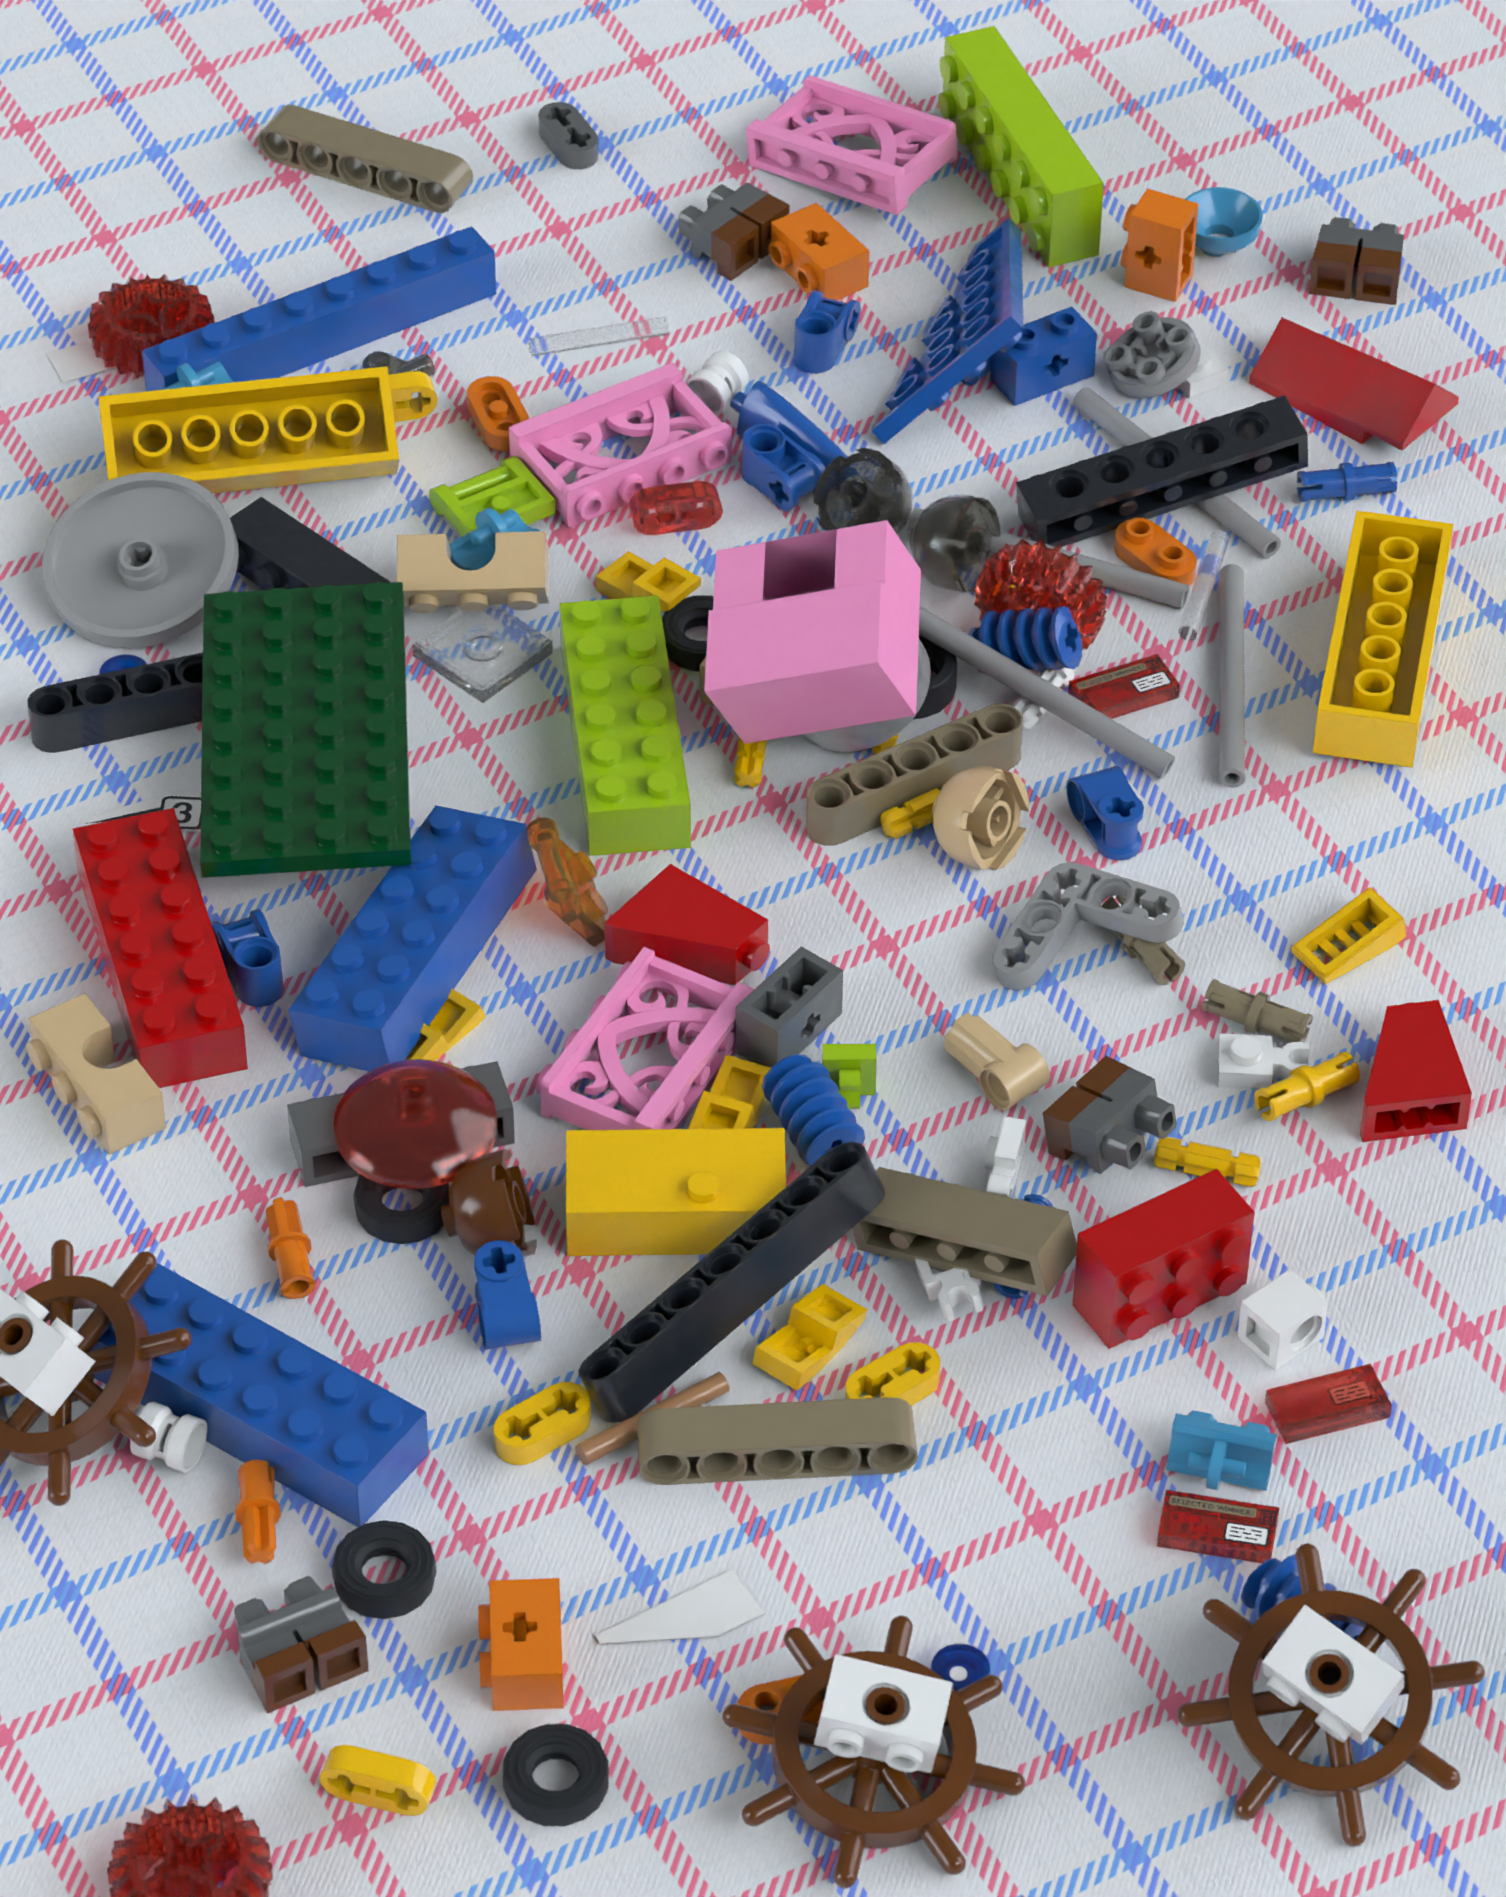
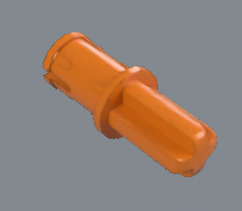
[265,1197,316,1299]
[235,1460,281,1564]

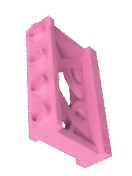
[746,75,958,215]
[509,362,732,527]
[536,947,754,1130]

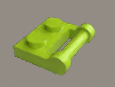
[429,456,556,536]

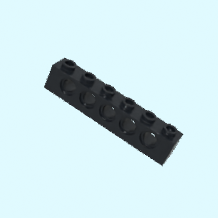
[1016,395,1308,548]

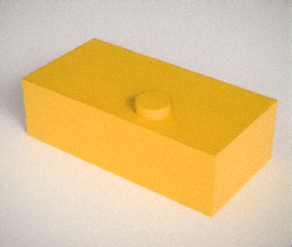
[566,1128,786,1256]

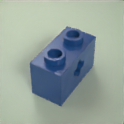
[990,307,1097,406]

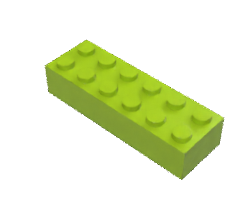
[938,26,1104,268]
[559,596,691,856]

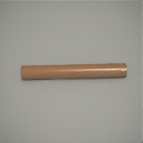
[575,1372,730,1466]

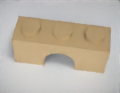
[397,531,549,613]
[26,993,166,1155]

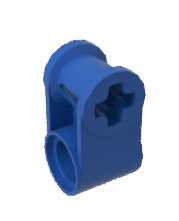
[793,290,861,374]
[741,424,829,511]
[1066,766,1144,860]
[211,909,284,1007]
[474,1241,541,1350]

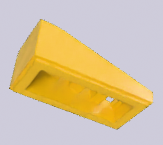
[1291,887,1406,985]

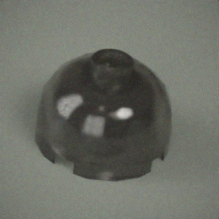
[814,448,912,535]
[909,495,1001,593]

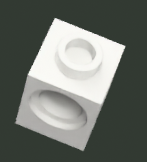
[1237,1269,1328,1370]

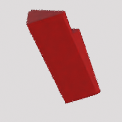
[1249,317,1459,451]

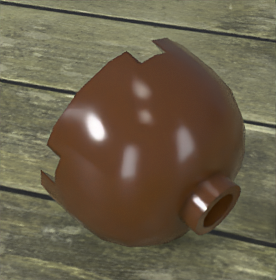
[441,1149,537,1257]

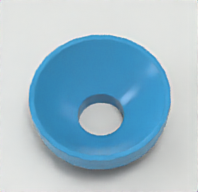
[1185,187,1263,257]

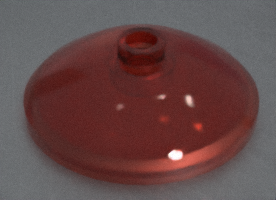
[334,1059,497,1189]

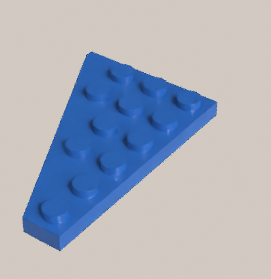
[871,217,1024,444]

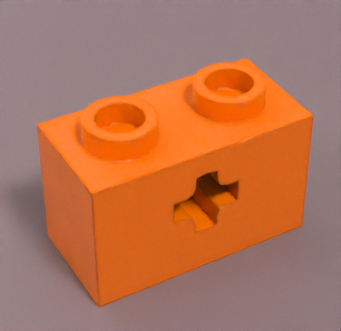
[1121,188,1199,302]
[769,203,870,300]
[478,1578,564,1711]

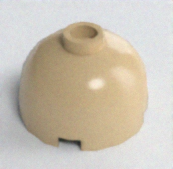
[932,766,1029,870]

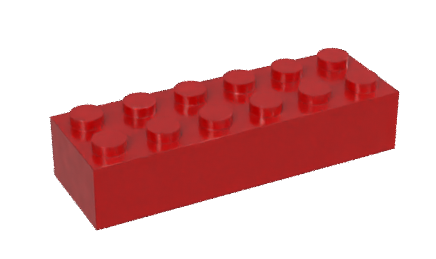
[72,808,248,1088]

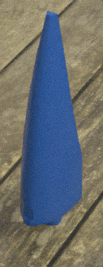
[730,381,893,517]

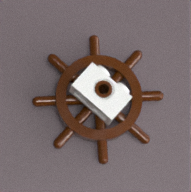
[0,1239,192,1506]
[1177,1543,1485,1847]
[722,1616,1026,1888]

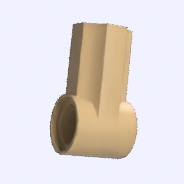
[944,1012,1050,1111]

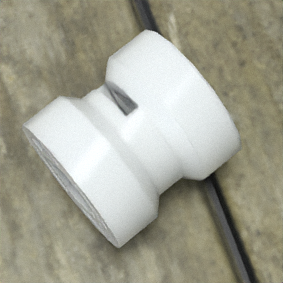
[686,351,749,416]
[130,1401,207,1473]

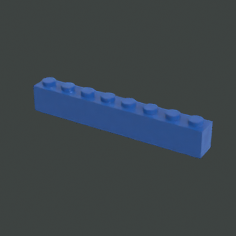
[142,226,496,391]

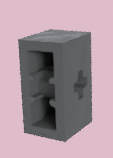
[735,946,843,1067]

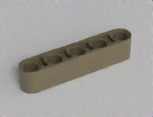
[257,105,473,213]
[806,704,1023,846]
[636,1397,918,1485]

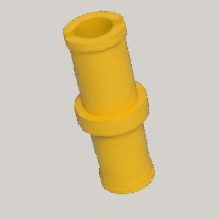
[1254,1052,1360,1122]

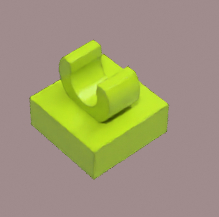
[822,1044,877,1109]

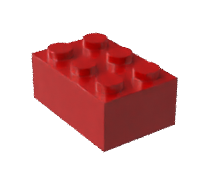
[1072,1169,1255,1349]

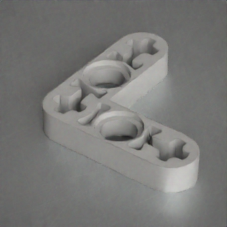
[992,862,1184,990]

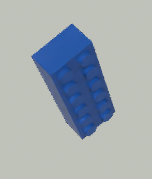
[288,805,537,1077]
[91,1263,429,1527]

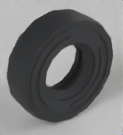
[662,595,714,671]
[353,1154,450,1244]
[332,1520,437,1619]
[502,1724,609,1826]

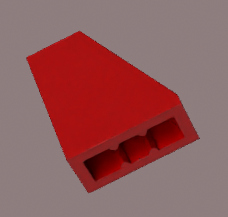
[604,864,770,985]
[1360,1000,1472,1142]

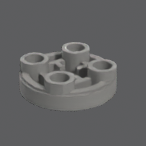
[1103,311,1201,398]

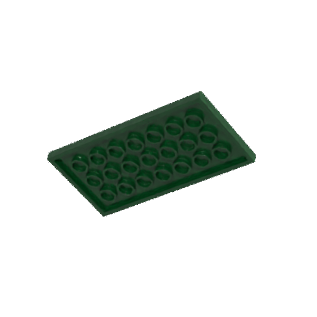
[200,582,412,878]

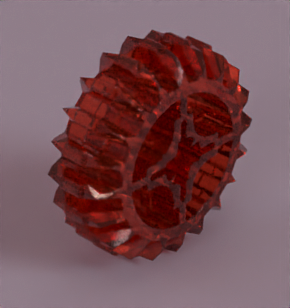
[88,274,215,379]
[974,539,1108,651]
[107,1794,273,1897]

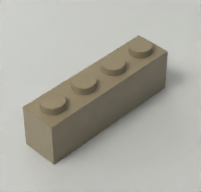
[852,1167,1077,1296]

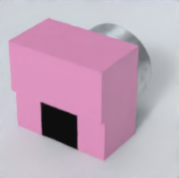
[704,520,931,752]

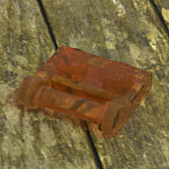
[526,817,608,947]

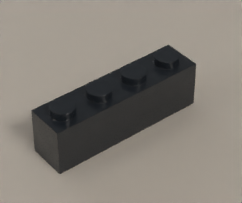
[230,497,391,590]

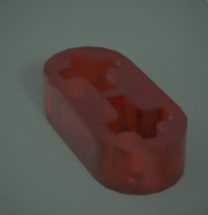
[629,481,723,535]

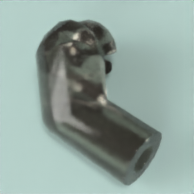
[362,351,435,377]

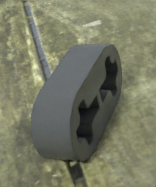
[538,102,599,170]

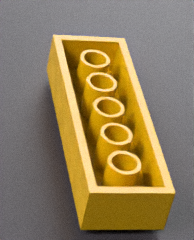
[99,367,399,494]
[1313,510,1454,768]

